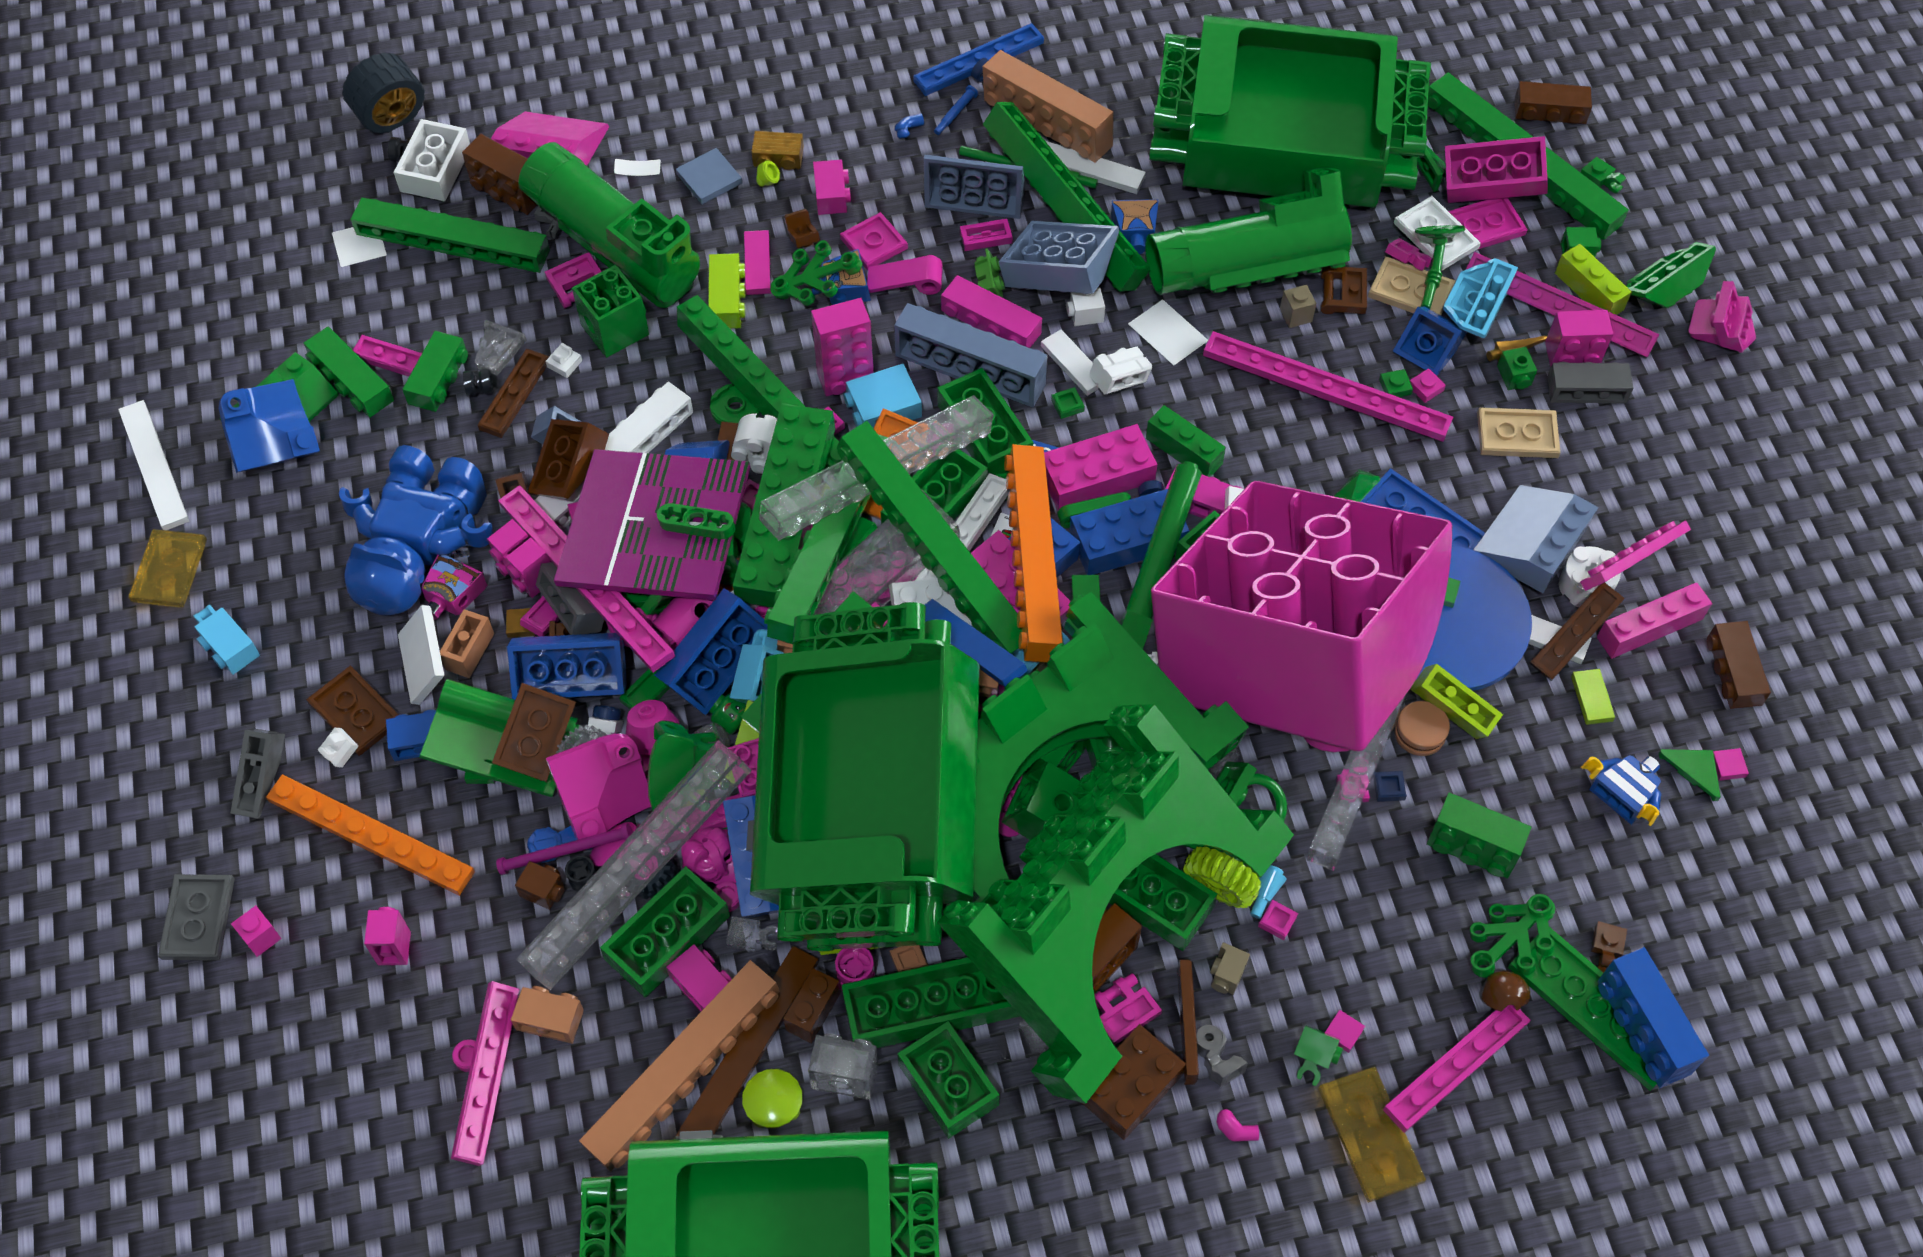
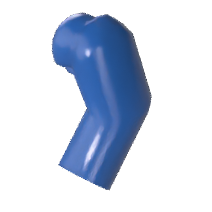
[895,113,924,139]

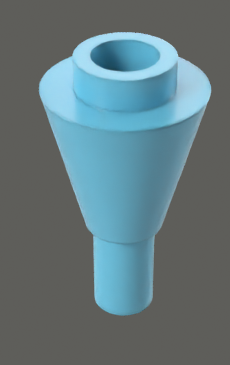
[1250,865,1287,919]

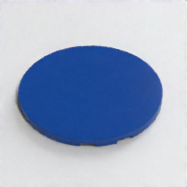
[1416,545,1532,691]

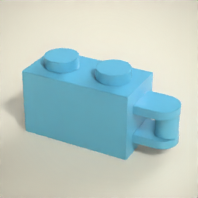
[193,605,260,675]
[730,629,784,704]

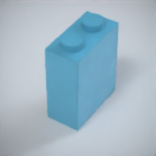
[843,364,922,428]

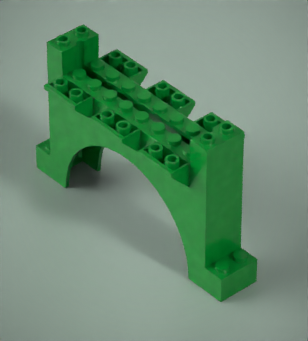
[969,591,1249,903]
[937,704,1294,1104]

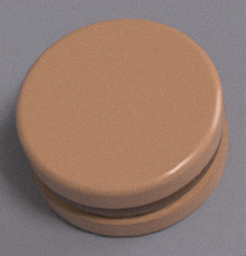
[1395,701,1450,756]

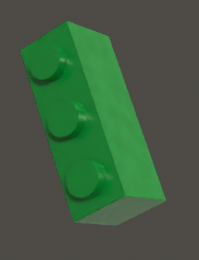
[402,331,468,412]
[1146,405,1226,477]

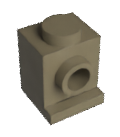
[1210,942,1250,995]

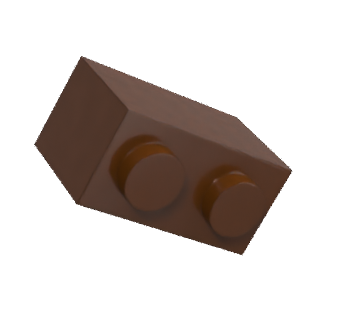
[783,968,841,1044]

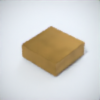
[506,608,535,638]

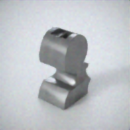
[1196,1025,1247,1087]

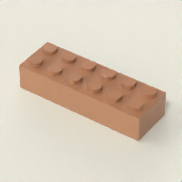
[982,50,1113,163]

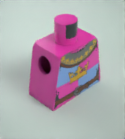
[422,555,487,620]

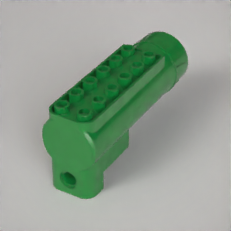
[518,142,700,308]
[1145,167,1352,295]

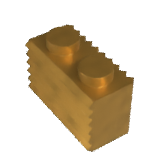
[752,131,804,170]

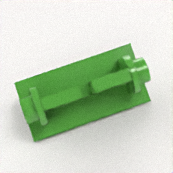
[974,248,1005,298]

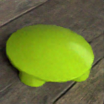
[742,1069,802,1128]

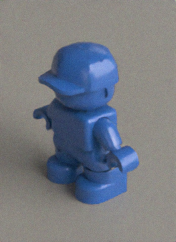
[339,445,494,616]

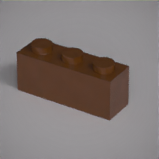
[1515,81,1592,124]
[1707,621,1771,709]

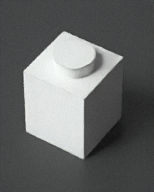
[1066,287,1105,326]

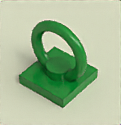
[1216,761,1287,822]

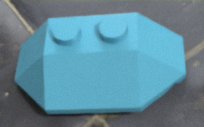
[1443,258,1518,338]

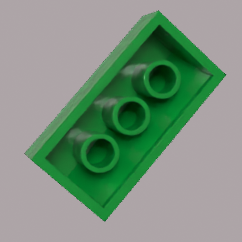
[220,352,339,422]

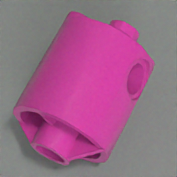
[652,597,713,651]

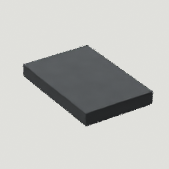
[158,874,235,960]

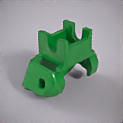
[648,721,725,819]

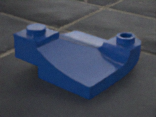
[219,379,320,473]

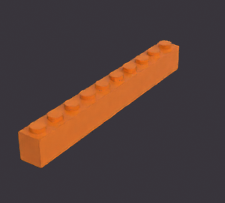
[1004,444,1063,662]

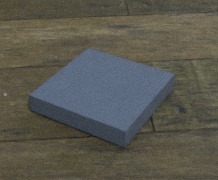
[676,148,742,204]

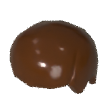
[1481,971,1530,1012]

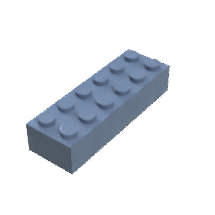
[894,303,1048,408]

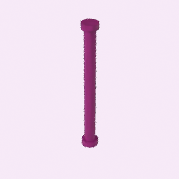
[496,823,633,875]

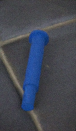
[934,85,978,135]

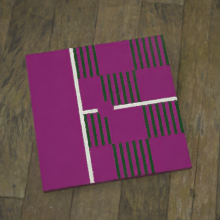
[554,449,750,600]

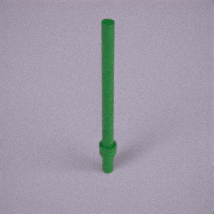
[959,145,1098,189]

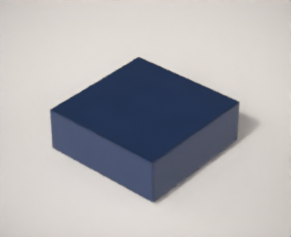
[1373,771,1407,802]

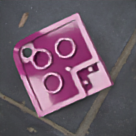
[546,734,651,840]

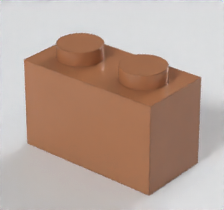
[440,609,494,678]
[511,986,584,1044]

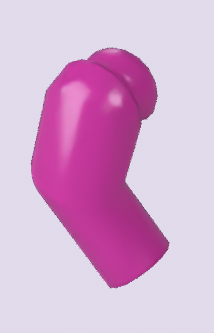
[1216,1109,1259,1142]

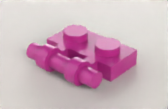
[1094,973,1162,1045]

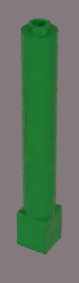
[1120,461,1202,649]

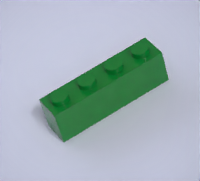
[303,326,394,418]

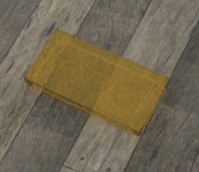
[1318,1067,1426,1203]

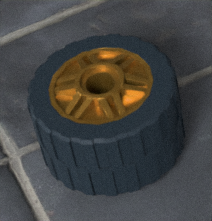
[342,53,425,133]

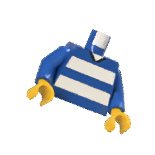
[1581,755,1661,826]

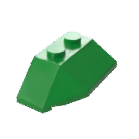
[1627,242,1716,308]

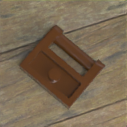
[1321,266,1367,314]

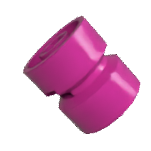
[835,948,875,990]

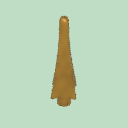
[1486,335,1547,362]

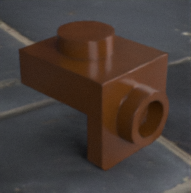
[784,209,820,248]

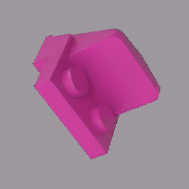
[1689,281,1756,353]

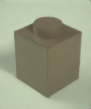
[1280,285,1317,328]

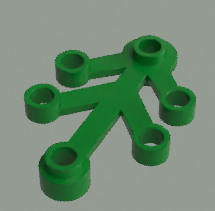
[770,240,862,306]
[1470,894,1555,978]

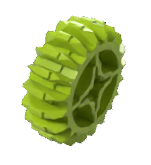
[1183,847,1261,908]

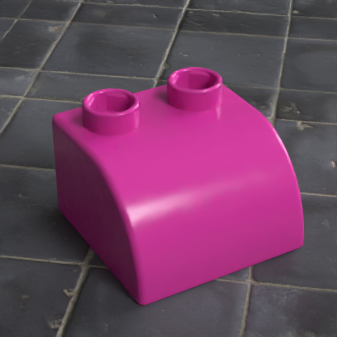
[1151,481,1452,752]

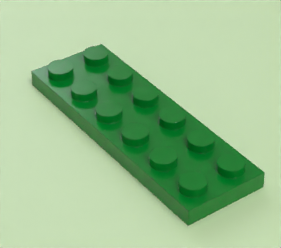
[1508,927,1657,1091]

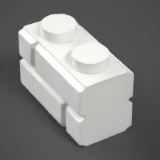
[1090,347,1152,395]

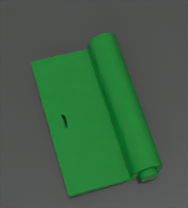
[419,679,581,797]

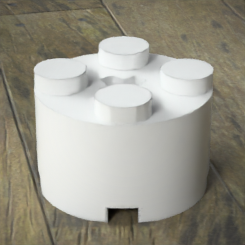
[731,414,777,474]
[1559,547,1621,607]

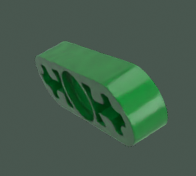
[1057,492,1131,528]
[657,503,735,539]

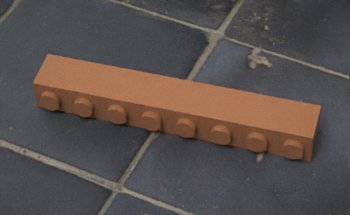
[579,960,780,1172]

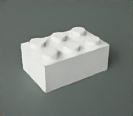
[394,119,470,201]

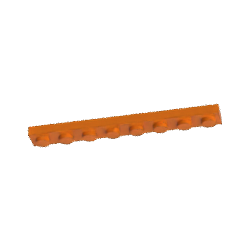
[266,774,475,896]

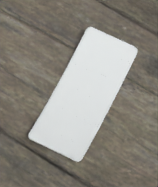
[614,159,661,176]

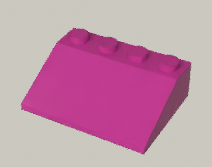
[491,112,609,165]

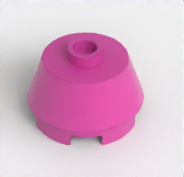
[625,700,680,756]

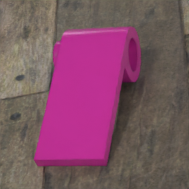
[867,255,943,295]

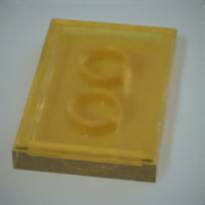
[128,529,207,608]

